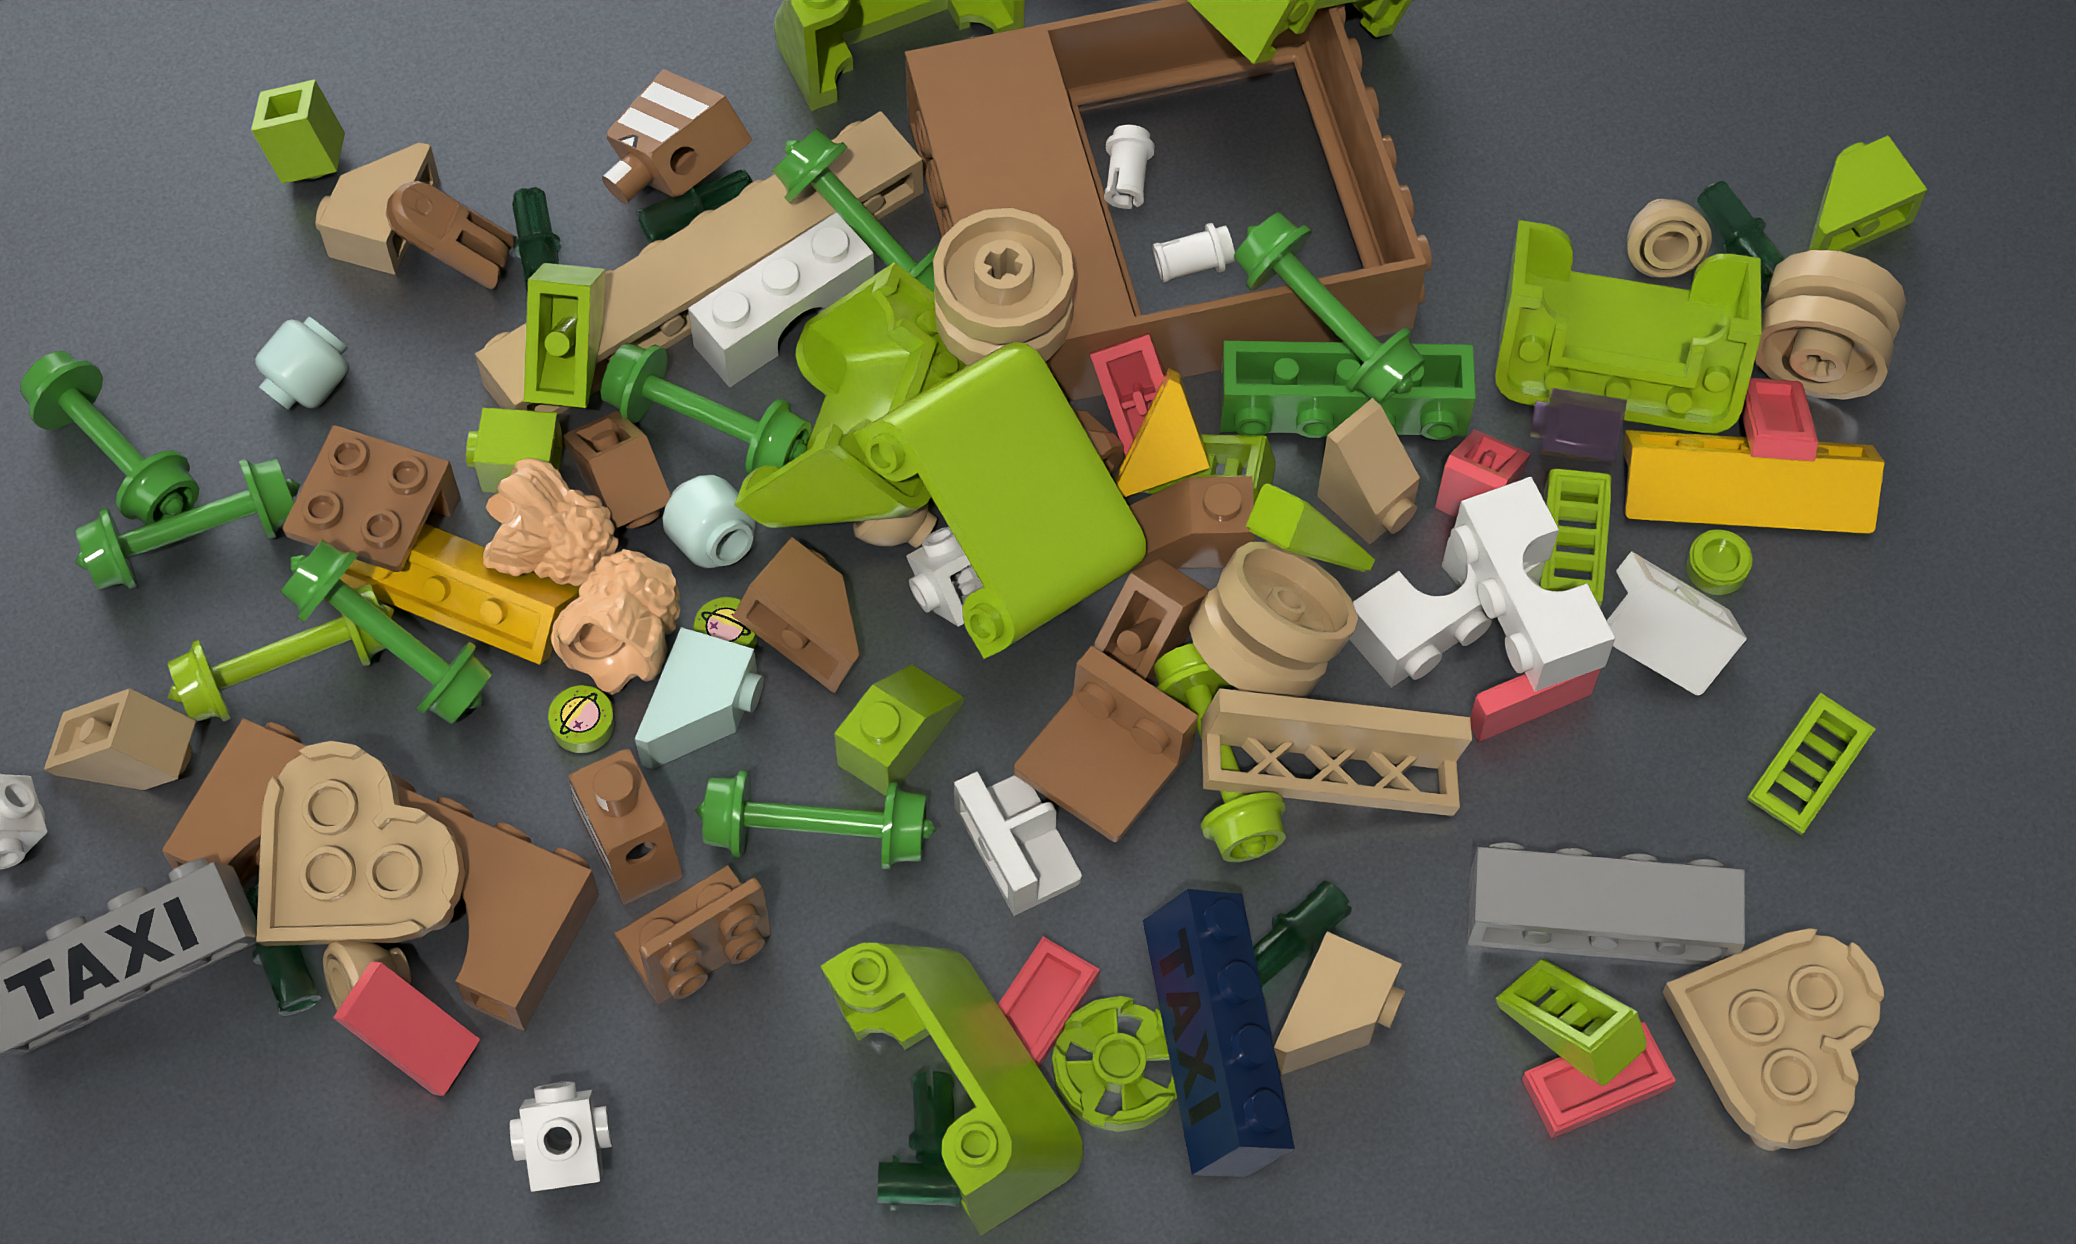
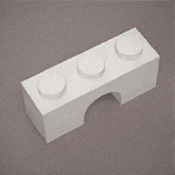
[688,212,875,388]
[1451,477,1615,692]
[1349,536,1546,688]

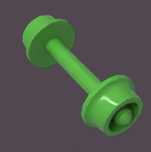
[772,128,939,292]
[1233,212,1425,405]
[600,343,812,474]
[20,351,199,525]
[75,458,301,590]
[280,539,493,724]
[695,770,937,869]

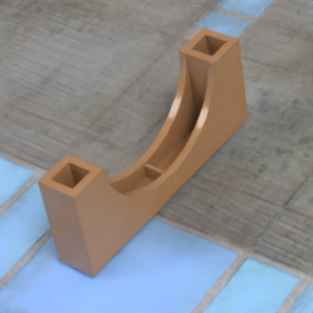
[162,718,599,1031]

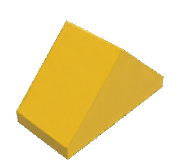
[1114,368,1210,497]

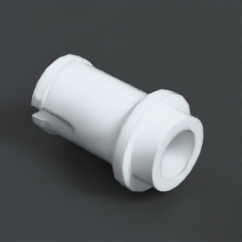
[1104,125,1155,209]
[1152,223,1235,283]

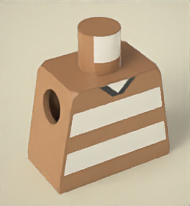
[602,69,753,204]
[568,749,683,906]

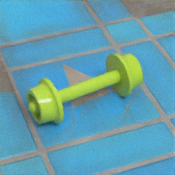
[167,584,394,723]
[1154,643,1286,862]

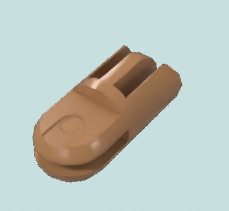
[386,181,517,289]

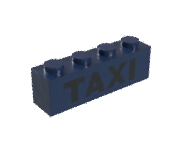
[1143,889,1295,1177]

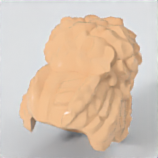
[483,458,618,586]
[551,549,681,695]

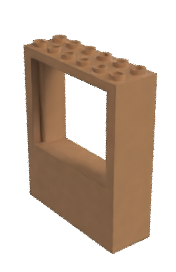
[905,0,1432,402]

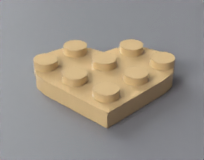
[256,741,465,946]
[1662,928,1884,1151]

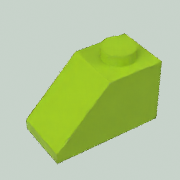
[1808,135,1928,252]
[524,263,605,408]
[834,664,965,796]

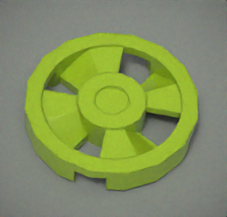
[1052,996,1177,1132]

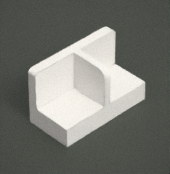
[1607,551,1747,695]
[954,772,1082,916]

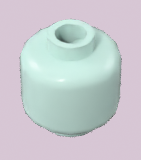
[255,316,349,410]
[662,475,756,569]

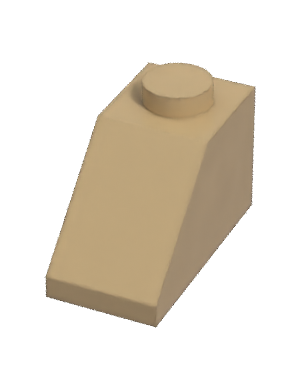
[316,142,439,275]
[1317,398,1420,545]
[44,688,196,790]
[1274,932,1406,1075]

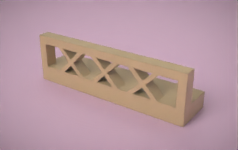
[1201,688,1472,816]

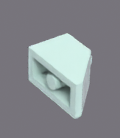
[635,627,764,769]

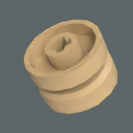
[933,208,1074,365]
[1755,250,1906,400]
[1189,542,1358,698]

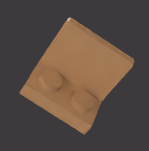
[283,425,461,572]
[1014,645,1198,842]
[614,865,771,1005]

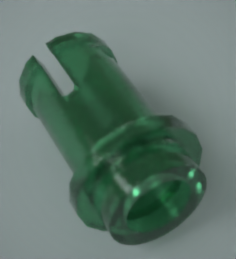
[908,1071,955,1164]
[877,1155,961,1211]

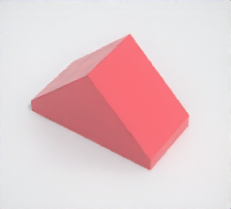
[1090,333,1166,456]
[1435,429,1531,518]

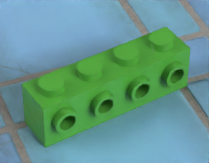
[1219,341,1476,440]

